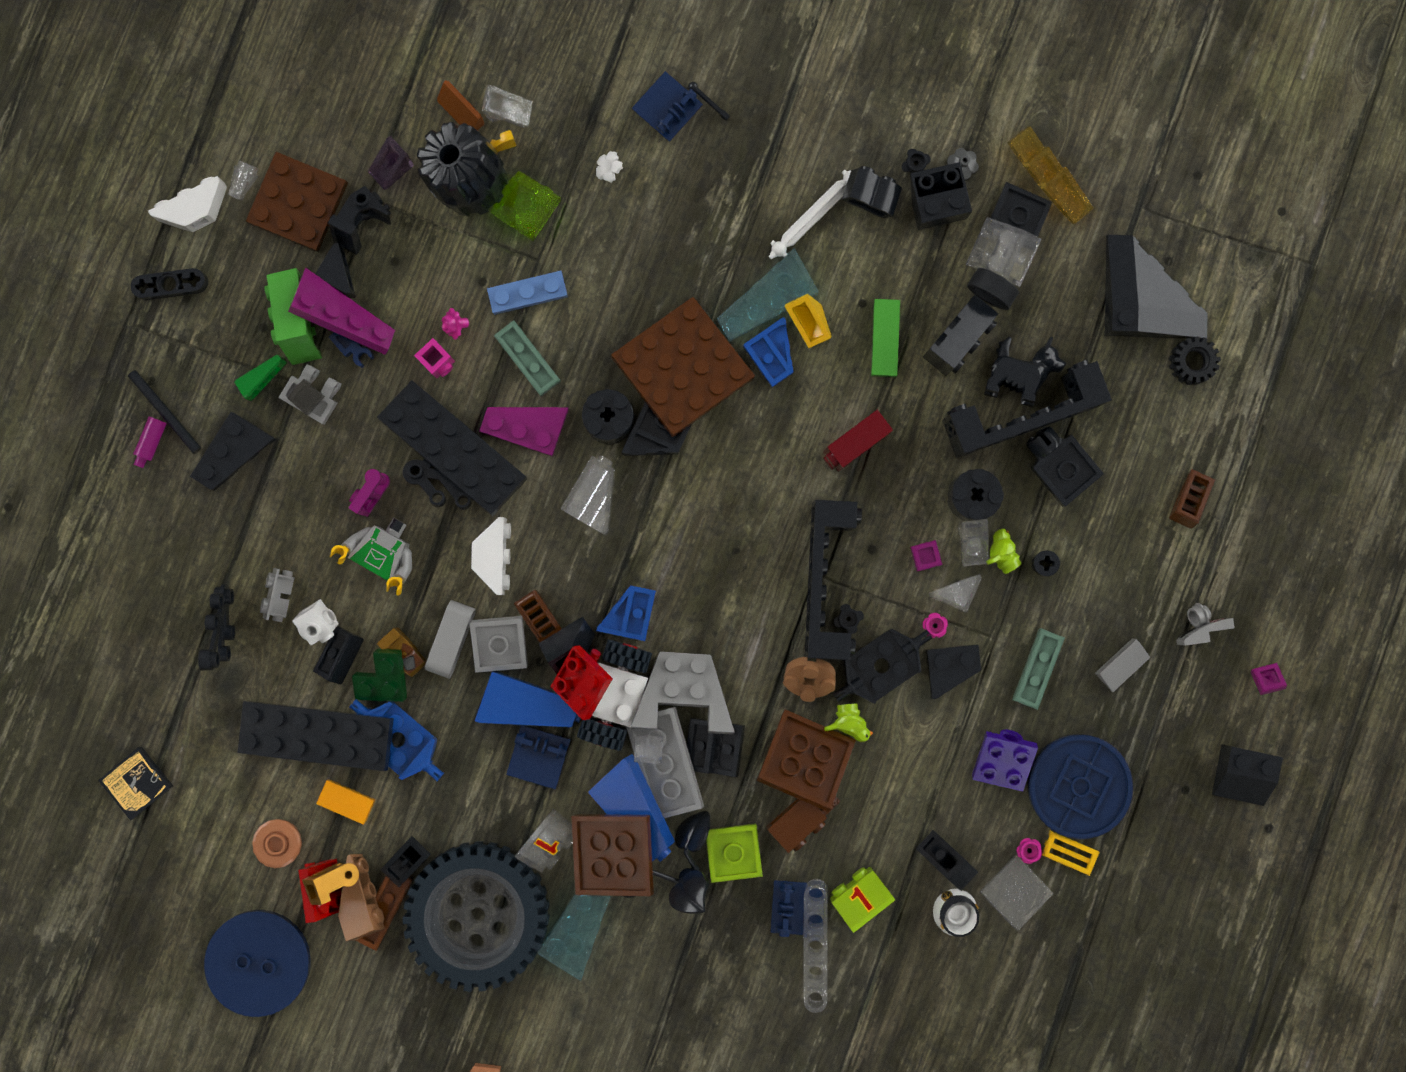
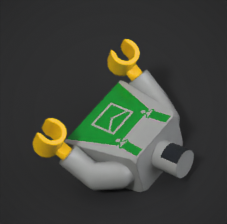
[330,518,412,595]

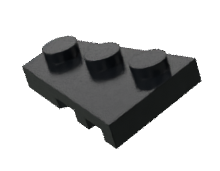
[190,412,277,491]

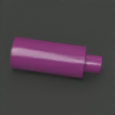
[133,416,167,468]

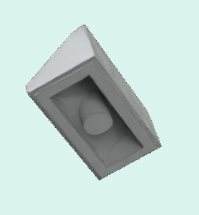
[1095,639,1150,692]

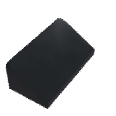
[313,626,364,685]

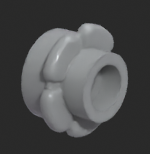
[1187,603,1211,628]

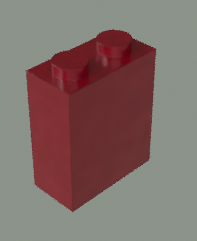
[823,409,893,472]

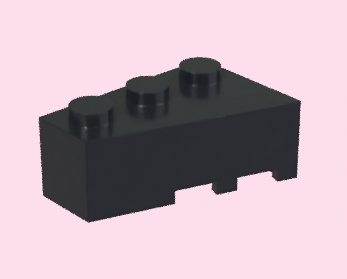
[923,295,999,376]

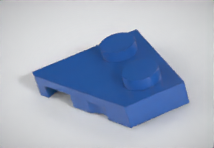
[743,317,793,388]
[596,585,656,641]

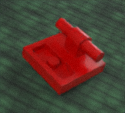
[550,645,613,720]
[298,858,342,923]

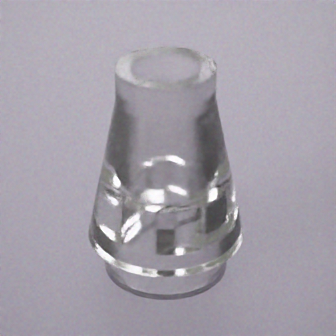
[228,160,259,201]

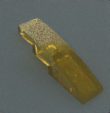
[1007,126,1094,224]

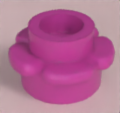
[922,613,948,638]
[1016,838,1042,864]

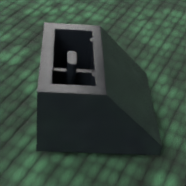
[910,162,972,230]

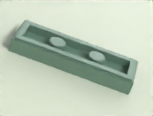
[494,320,561,397]
[1012,628,1065,710]

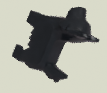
[984,337,1066,407]

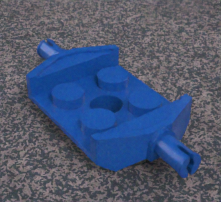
[349,699,444,781]

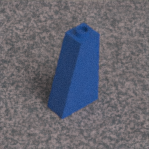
[475,671,581,727]
[588,754,675,862]

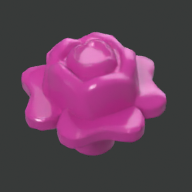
[441,308,469,340]

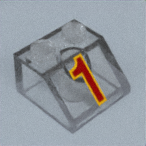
[514,809,573,873]

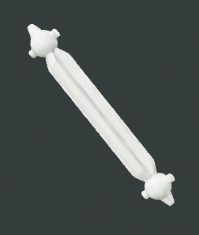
[769,170,851,259]

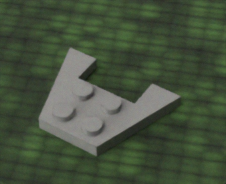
[630,652,735,734]

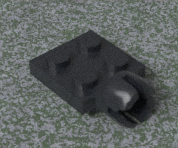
[1026,426,1104,507]

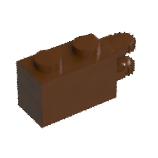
[766,797,840,853]

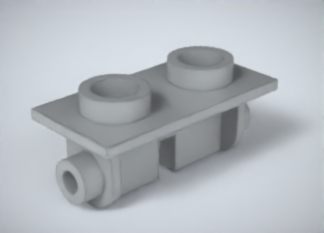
[260,568,295,622]

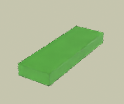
[871,299,900,377]

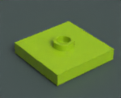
[706,824,763,883]

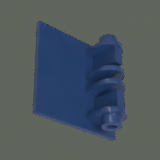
[632,71,703,142]
[506,725,571,789]
[770,880,826,937]

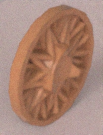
[252,819,302,868]

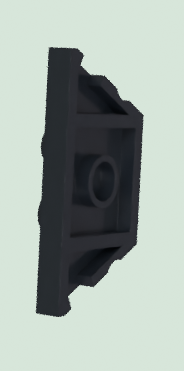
[622,402,693,456]

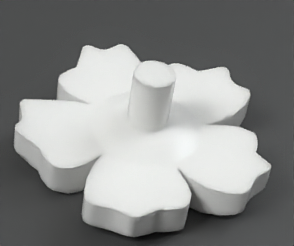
[596,151,623,183]

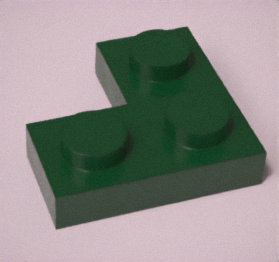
[352,649,407,702]

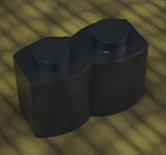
[842,166,902,218]

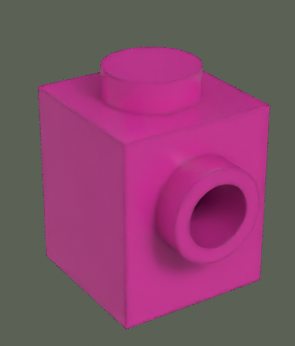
[414,338,455,378]

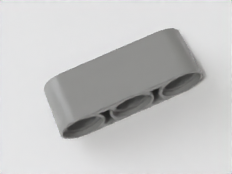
[425,600,476,679]

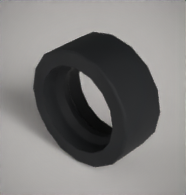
[967,268,1019,310]

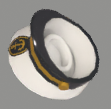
[933,889,979,937]

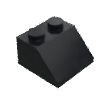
[1212,744,1283,806]

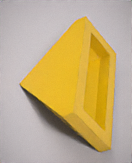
[785,294,831,348]

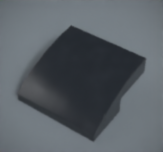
[687,718,745,777]

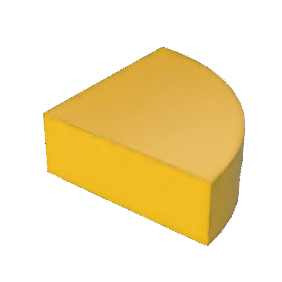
[490,130,516,152]

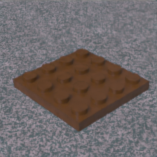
[611,297,755,437]

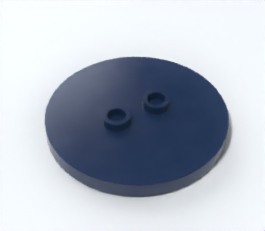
[1028,734,1133,839]
[204,910,311,1017]

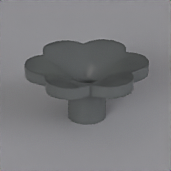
[947,148,979,180]

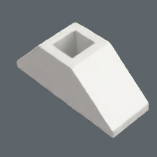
[148,176,227,232]
[471,517,511,595]

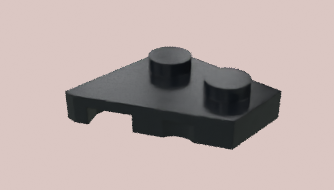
[926,644,981,699]

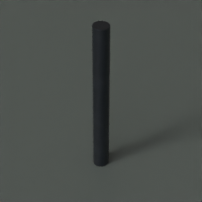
[128,370,201,454]

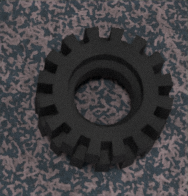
[1169,336,1221,385]

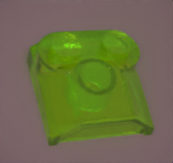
[491,171,561,241]

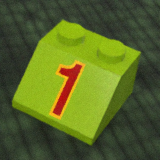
[830,867,895,933]

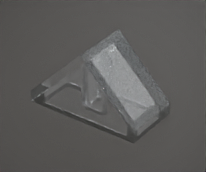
[928,574,982,612]

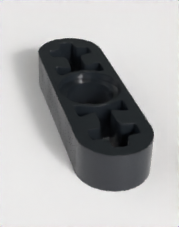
[131,268,208,300]

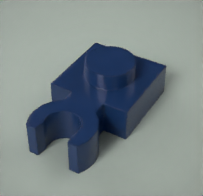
[329,332,374,368]

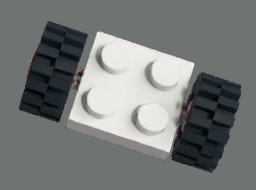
[577,639,652,751]

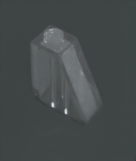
[561,455,615,536]

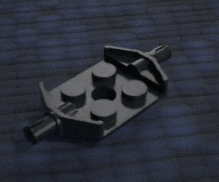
[832,629,932,704]

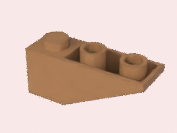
[338,854,385,941]

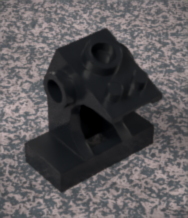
[328,186,391,255]

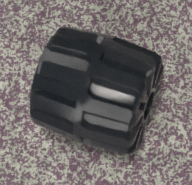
[417,122,508,217]

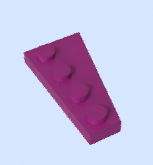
[288,268,395,355]

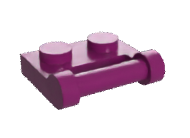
[348,469,390,517]

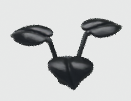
[623,811,710,914]

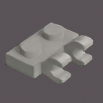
[278,364,342,425]

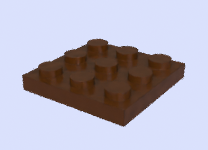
[246,152,348,252]
[756,709,856,812]
[571,814,654,896]

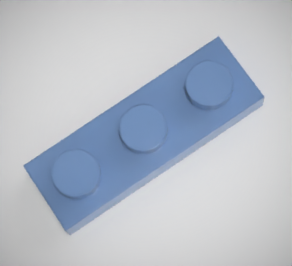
[487,271,568,315]

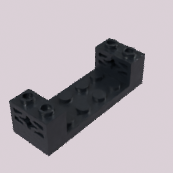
[942,360,1112,458]
[804,500,862,660]

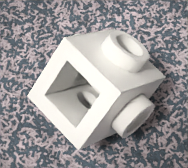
[292,599,339,645]

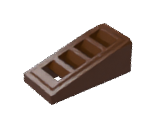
[1169,469,1215,528]
[514,590,562,642]

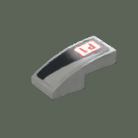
[1176,618,1235,646]

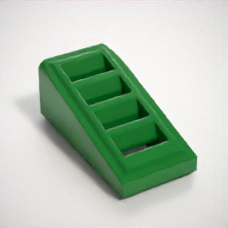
[234,355,287,401]

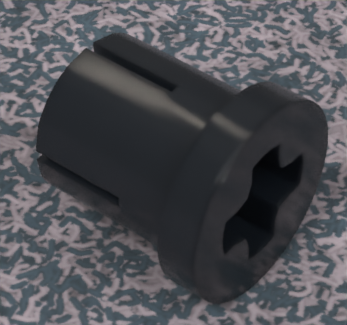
[1031,550,1060,576]

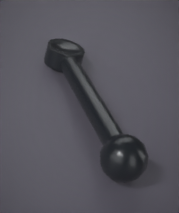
[688,82,730,121]

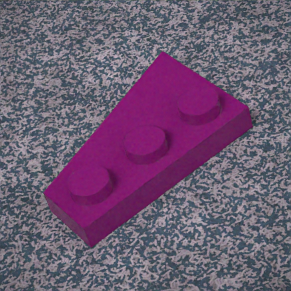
[479,407,569,457]

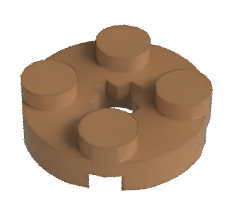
[783,657,836,702]

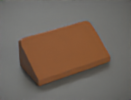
[437,80,484,131]

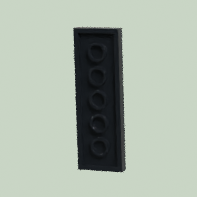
[377,380,527,517]
[237,701,394,771]

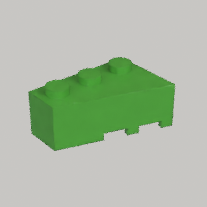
[265,268,322,365]

